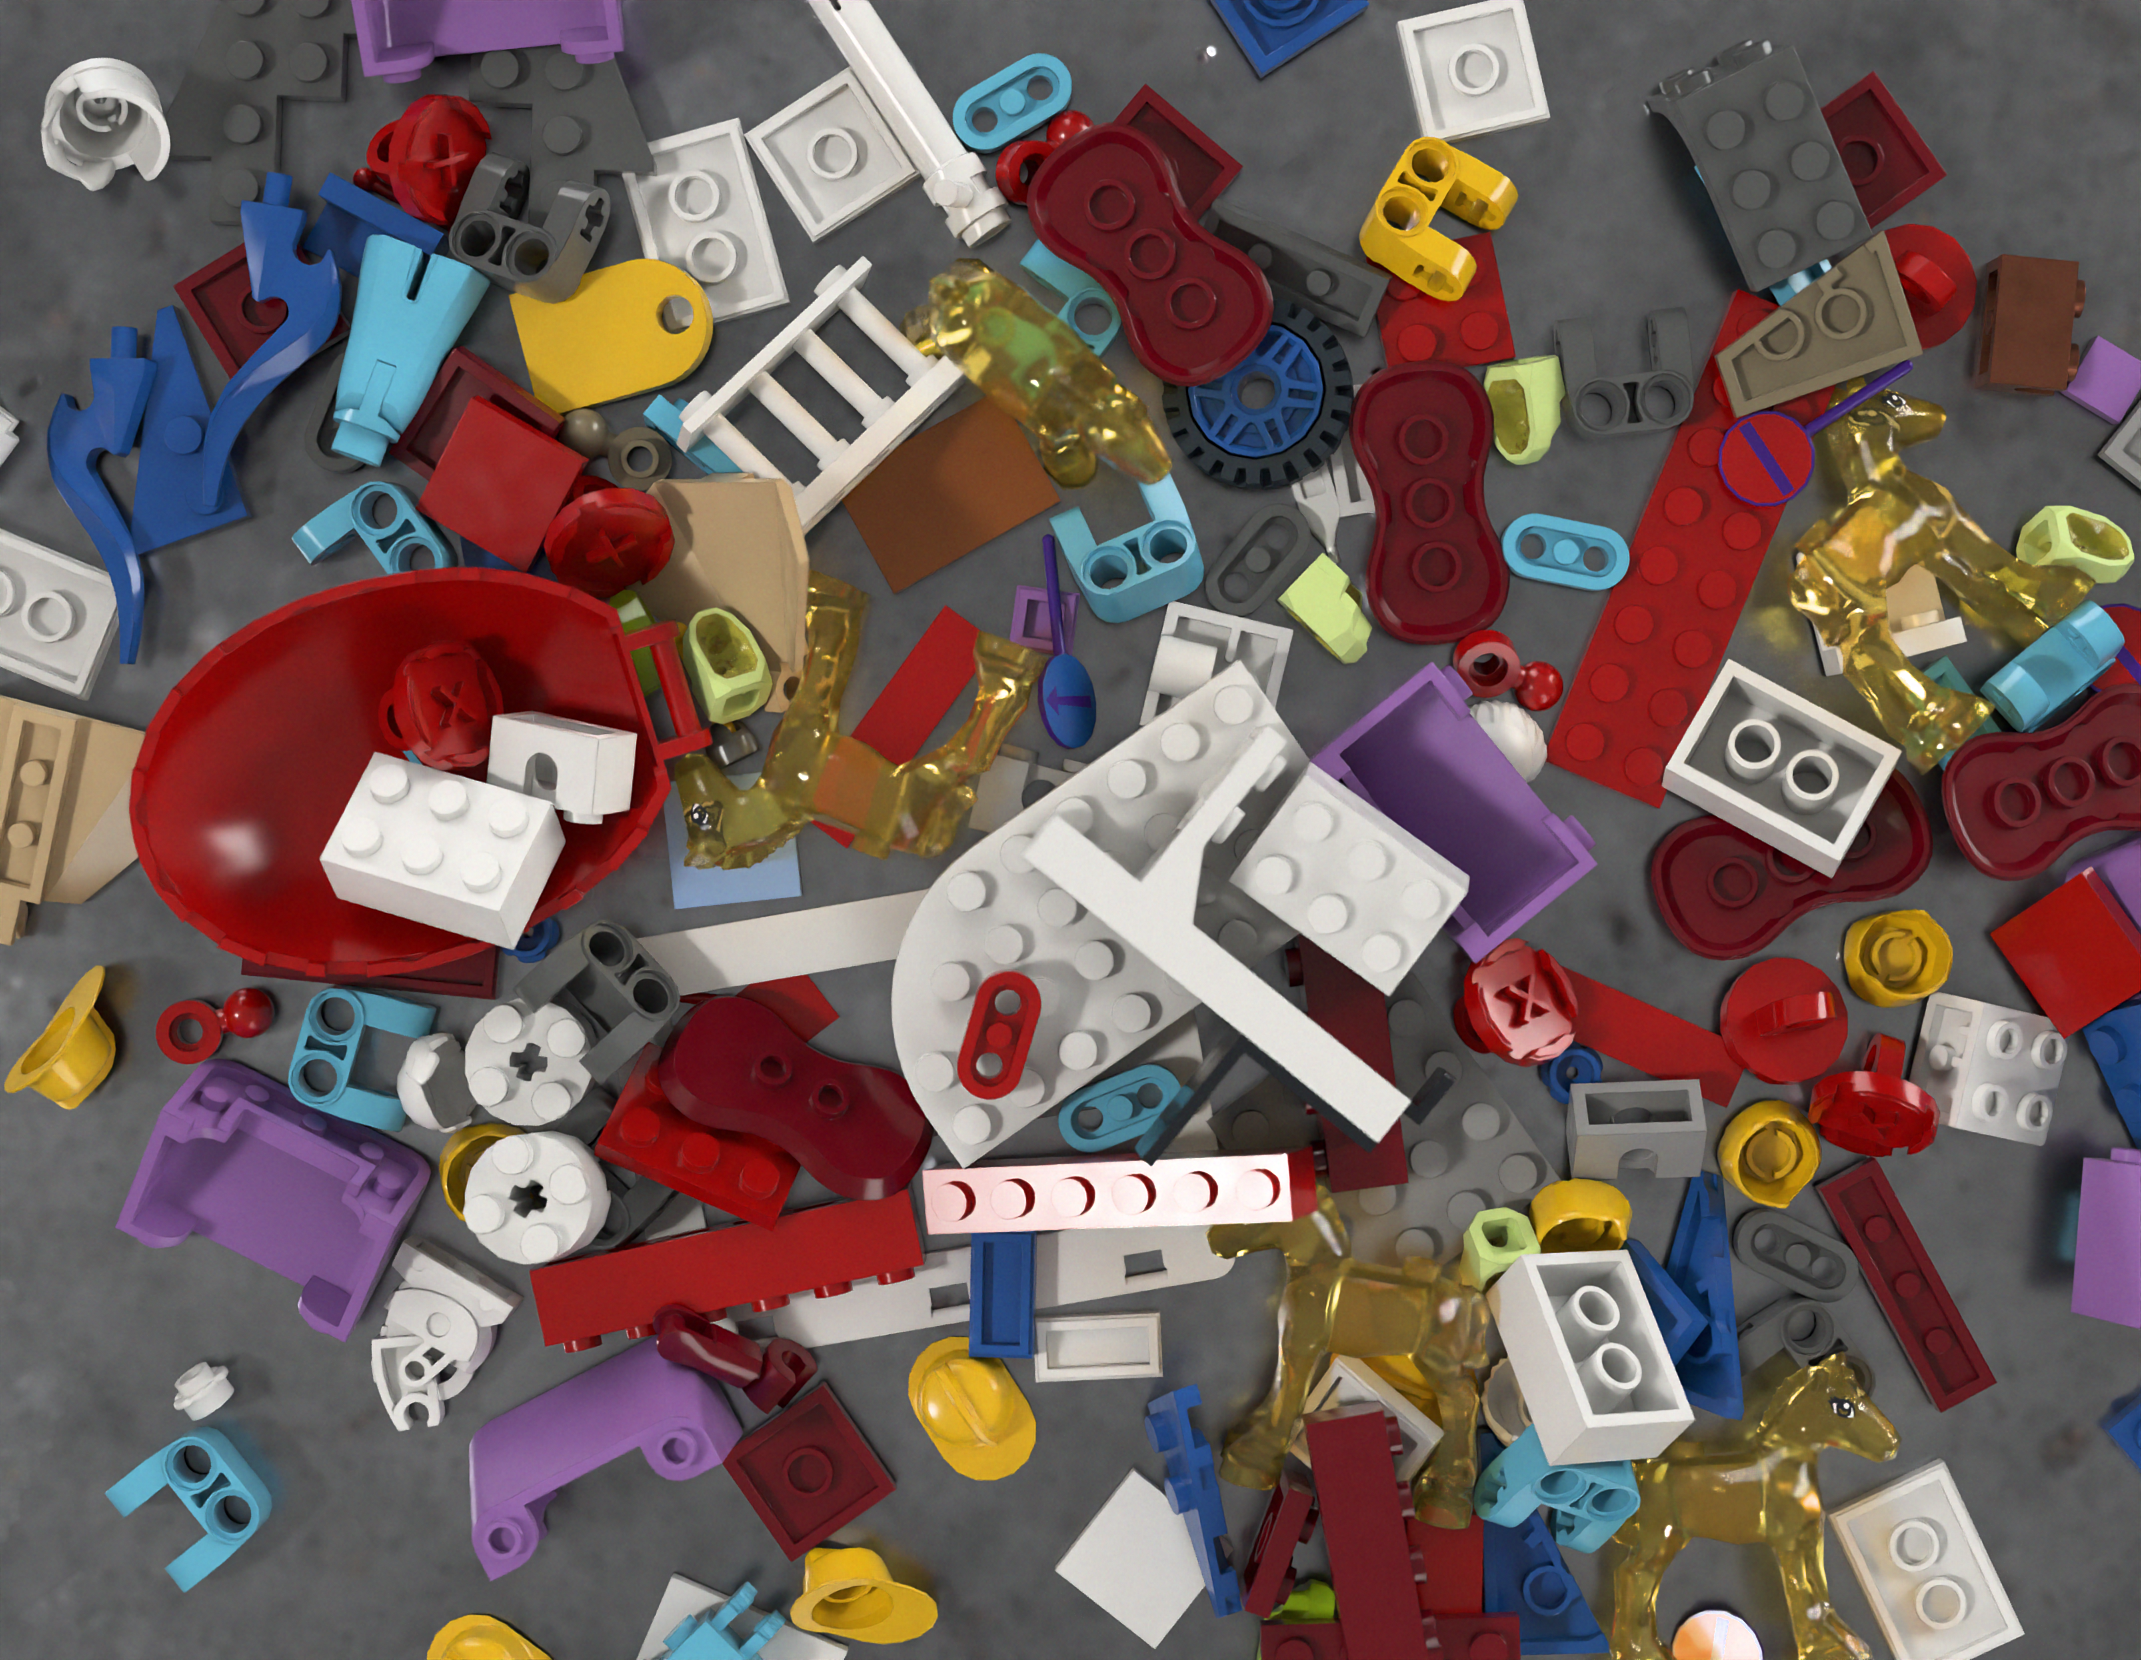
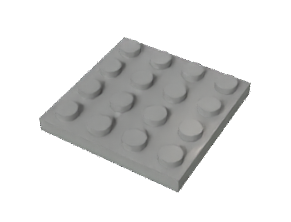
[1206,973,1561,1329]

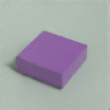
[2060,335,2141,425]
[1009,585,1080,656]

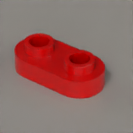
[957,969,1041,1100]

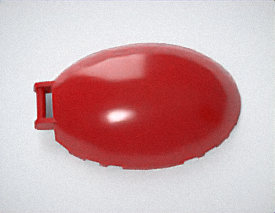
[129,567,713,977]

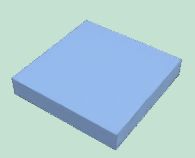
[663,769,803,909]

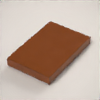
[842,389,1061,595]

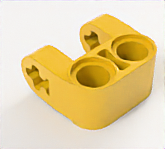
[1359,137,1519,301]

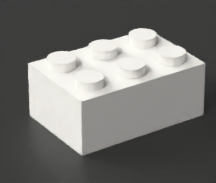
[1662,659,1902,878]
[320,752,566,950]
[1228,762,1470,996]
[1485,1250,1695,1466]

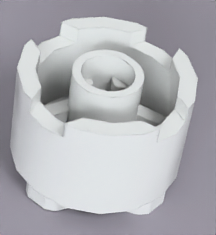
[465,997,599,1126]
[463,1131,611,1265]

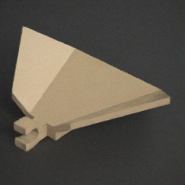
[625,473,814,713]
[0,695,146,946]

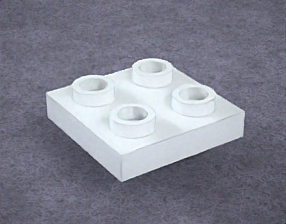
[1139,601,1294,726]

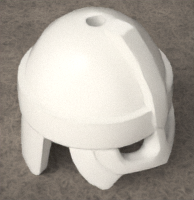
[41,58,171,191]

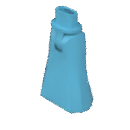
[331,235,490,467]

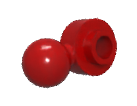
[996,110,1094,205]
[1453,630,1564,712]
[156,987,274,1064]

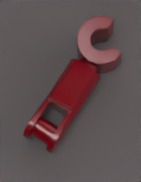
[652,1304,818,1415]

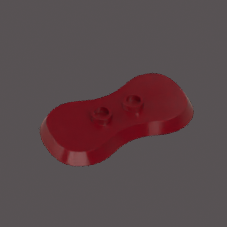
[1027,122,1274,387]
[1349,360,1510,645]
[1942,684,2141,881]
[1651,768,1933,961]
[658,996,934,1200]

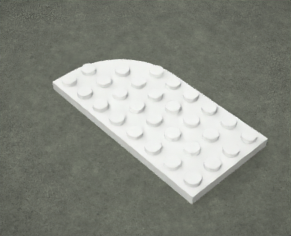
[891,660,1310,1169]

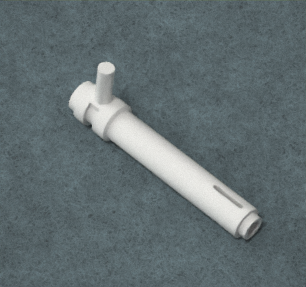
[807,0,1012,248]

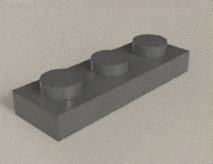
[1203,198,1393,338]

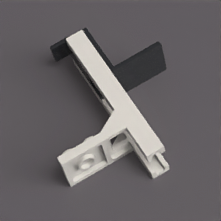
[1020,725,1456,1167]

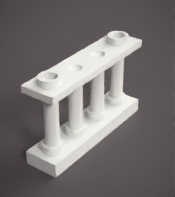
[676,256,973,537]

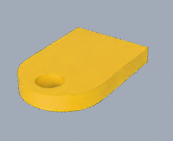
[509,259,713,416]

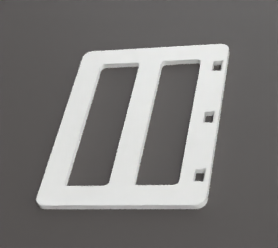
[600,889,1236,1353]

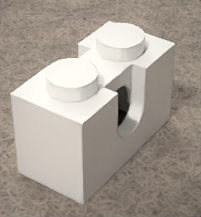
[487,711,637,824]

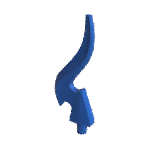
[202,172,342,507]
[47,326,157,665]

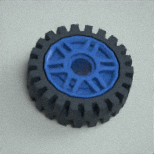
[1162,298,1354,490]

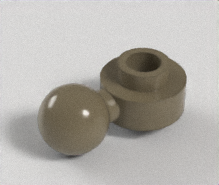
[558,408,672,491]

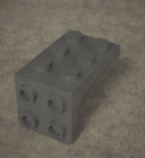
[1647,39,1873,292]

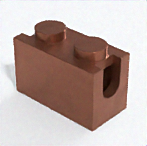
[1975,254,2086,396]

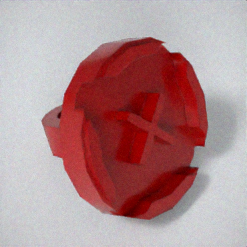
[366,94,492,224]
[1884,224,1977,350]
[544,475,675,598]
[378,640,504,771]
[1453,938,1578,1067]
[1720,957,1848,1086]
[1807,1032,1940,1157]

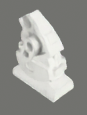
[371,1233,524,1431]

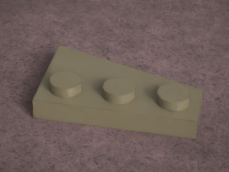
[1714,230,1923,418]

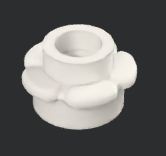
[173,1362,234,1421]

